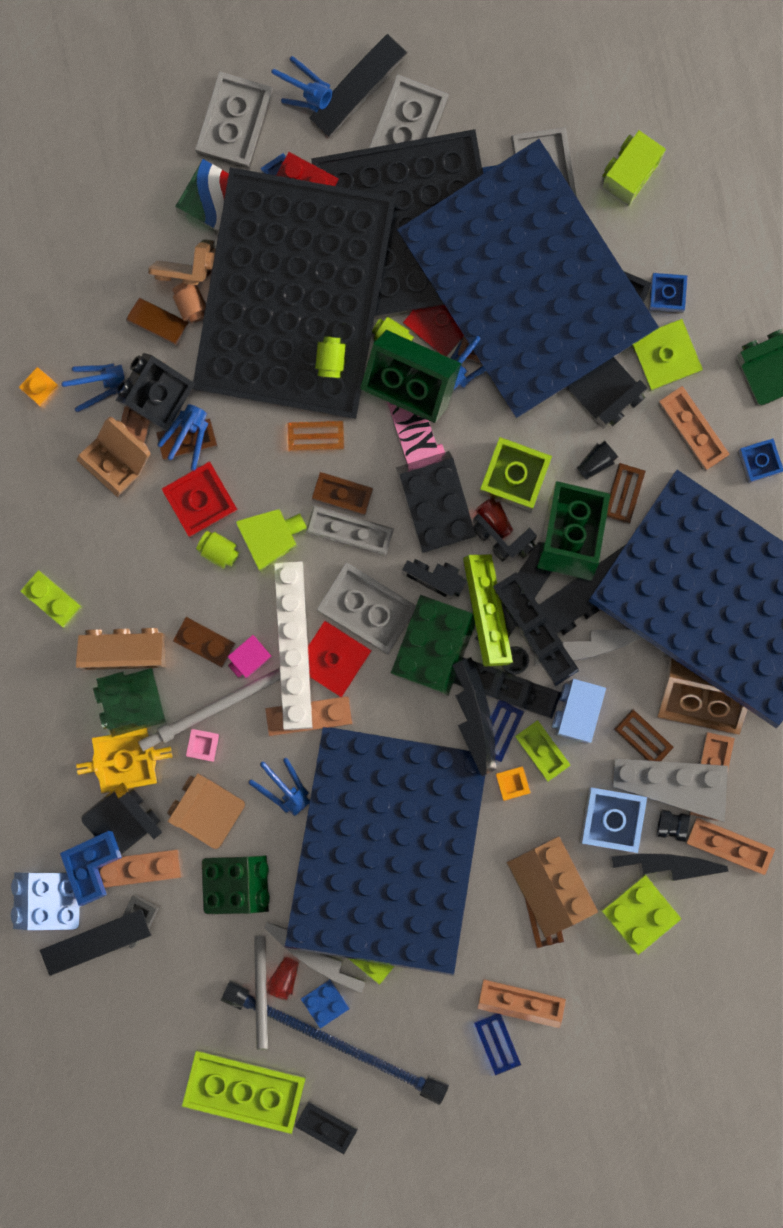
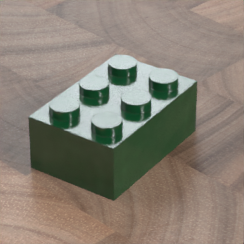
[360,330,461,423]
[537,481,610,581]
[391,594,476,696]

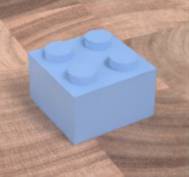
[552,679,606,744]
[580,787,647,853]

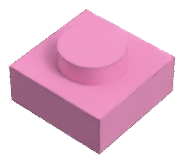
[186,729,220,762]

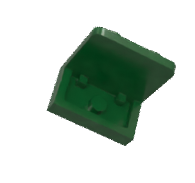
[736,329,783,406]
[202,855,270,914]

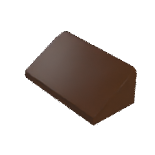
[126,297,189,347]

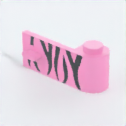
[387,402,445,464]

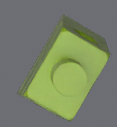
[236,509,307,572]

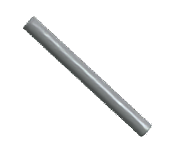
[254,936,268,1050]

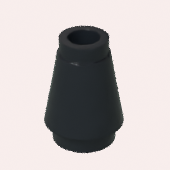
[576,440,619,480]

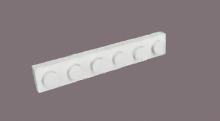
[274,561,313,730]

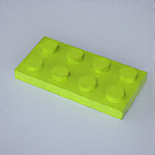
[182,1050,306,1134]

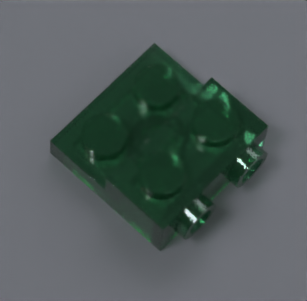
[93,668,166,737]

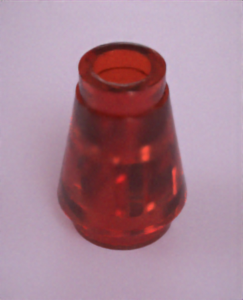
[475,497,514,539]
[266,957,299,1001]

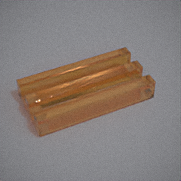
[288,421,344,451]

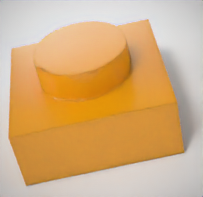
[19,367,59,407]
[496,766,530,801]

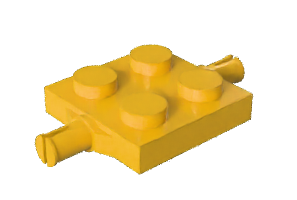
[76,728,173,794]

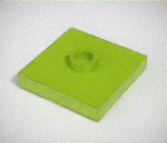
[632,319,703,391]

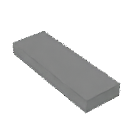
[306,506,394,556]

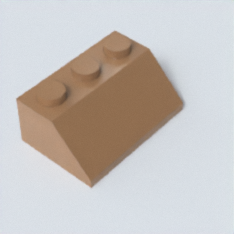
[76,628,166,670]
[658,657,748,735]
[506,836,598,938]

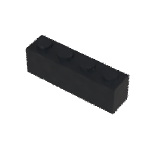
[539,545,625,636]

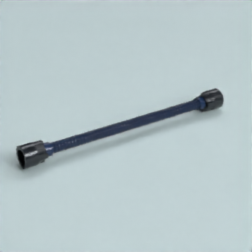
[220,980,449,1105]

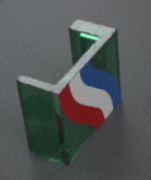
[175,159,229,232]

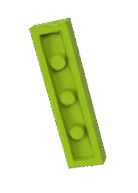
[463,554,513,666]

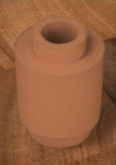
[172,283,206,324]

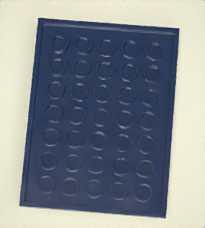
[397,139,659,419]
[589,470,783,728]
[285,727,485,976]

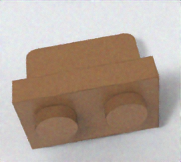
[148,239,216,285]
[76,417,151,497]
[167,773,245,849]

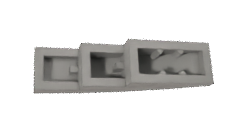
[534,629,642,666]
[264,922,365,993]

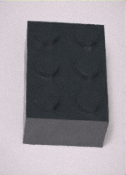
[396,451,476,553]

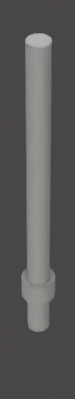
[138,668,281,751]

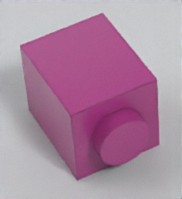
[228,635,272,679]

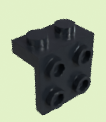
[569,357,648,429]
[473,514,537,564]
[81,782,163,854]

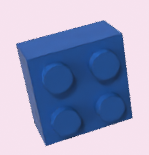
[649,273,688,313]
[738,438,783,483]
[301,979,350,1029]

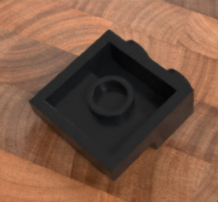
[115,353,196,431]
[402,559,467,600]

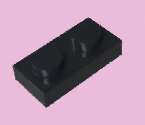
[295,1101,358,1154]

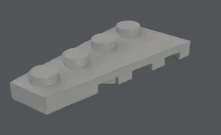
[613,759,728,822]

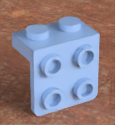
[11,872,79,930]

